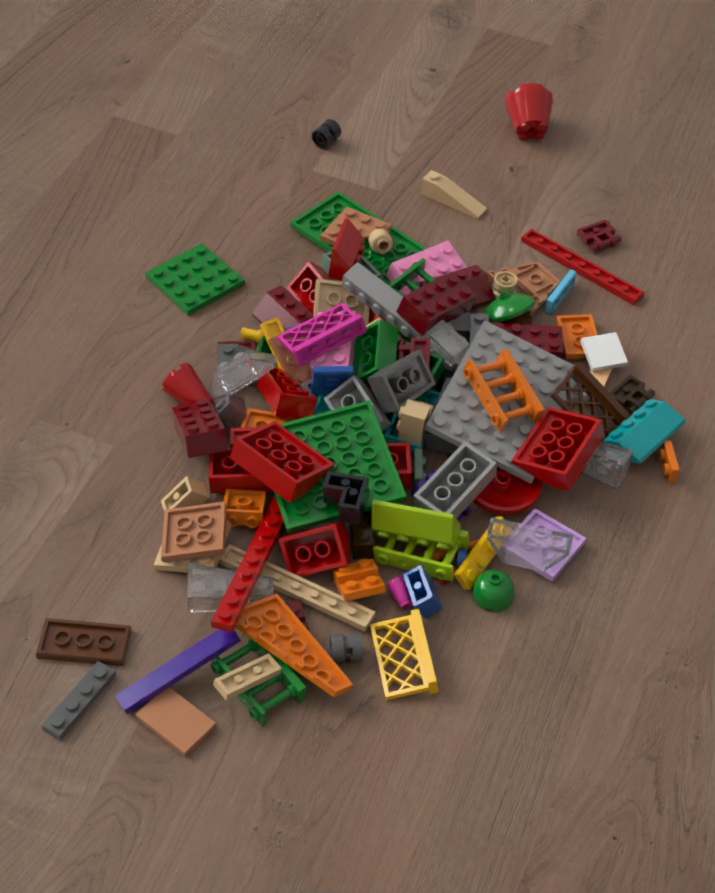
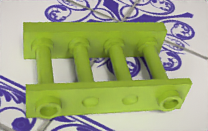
[373,530,470,582]

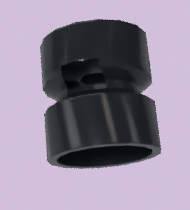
[312,119,342,149]

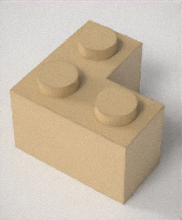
[396,399,434,446]

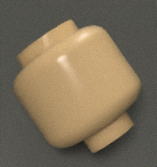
[368,228,393,254]

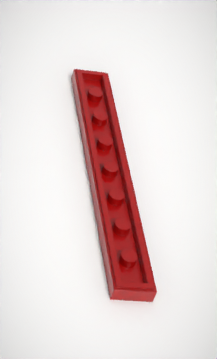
[521,228,645,305]

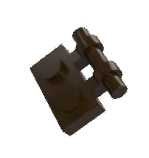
[609,374,655,415]

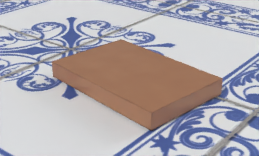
[135,687,216,757]

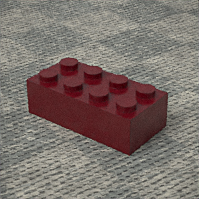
[396,272,478,336]
[489,322,563,359]
[172,400,228,458]

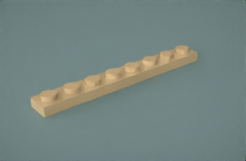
[219,544,376,632]

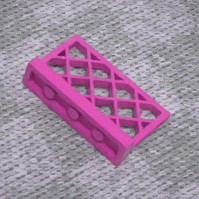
[277,302,367,367]

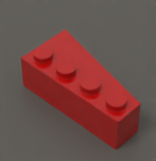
[257,365,318,419]

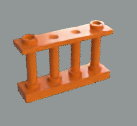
[463,349,545,433]

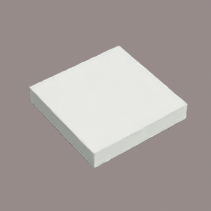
[580,332,628,372]

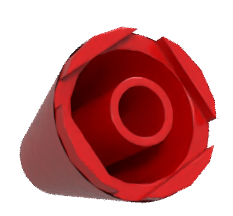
[162,363,213,405]

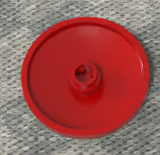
[472,467,543,515]

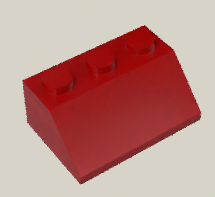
[328,218,365,281]
[286,261,332,314]
[279,522,349,577]

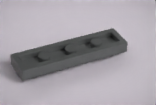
[42,661,116,741]

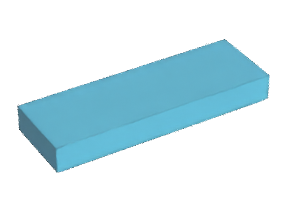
[545,269,576,315]

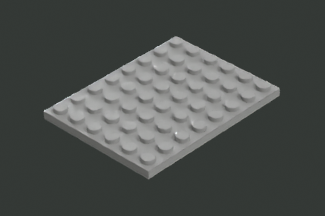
[424,320,577,484]

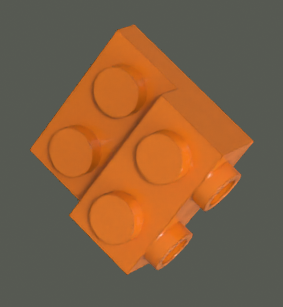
[223,489,266,528]
[332,559,386,602]

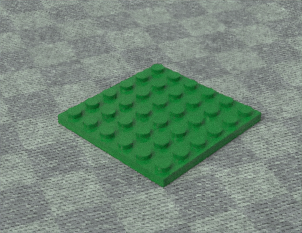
[274,400,407,533]

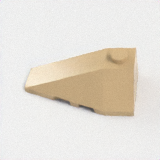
[421,170,487,219]

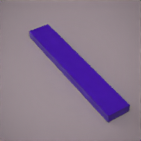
[115,629,241,714]

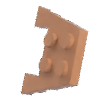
[487,261,561,316]

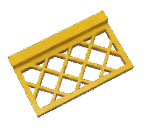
[370,609,439,701]

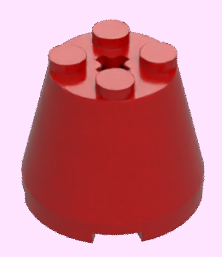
[505,83,553,140]

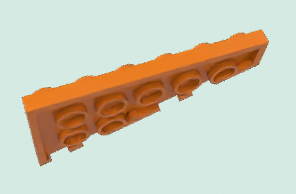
[235,594,353,697]

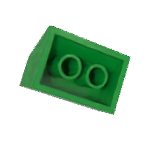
[353,319,398,384]

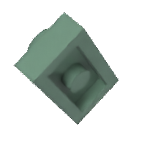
[412,448,426,490]

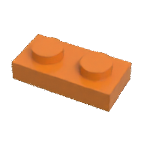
[658,440,680,483]

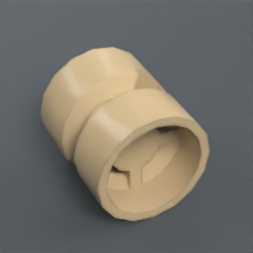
[493,271,518,299]

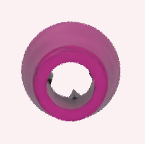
[388,577,413,610]

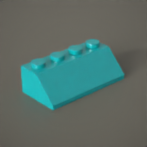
[603,399,686,464]

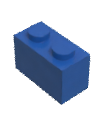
[403,565,443,619]

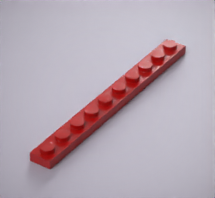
[211,496,285,632]

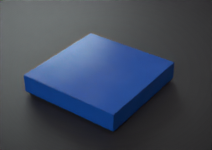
[311,366,353,394]

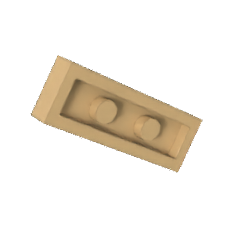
[213,653,282,700]

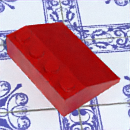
[512,407,604,491]
[230,421,335,503]

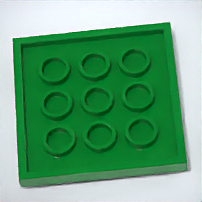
[145,243,245,316]

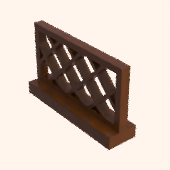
[550,363,631,451]

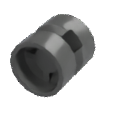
[330,632,363,663]

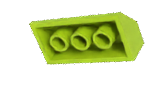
[372,500,461,550]

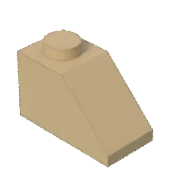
[161,476,209,511]

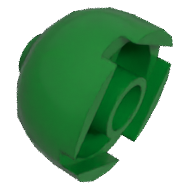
[472,569,514,612]

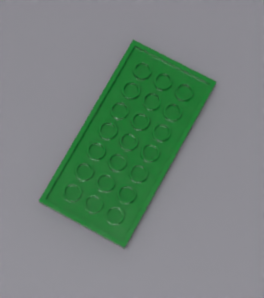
[290,191,427,285]

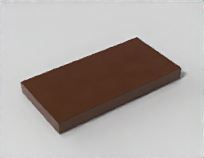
[36,618,131,666]

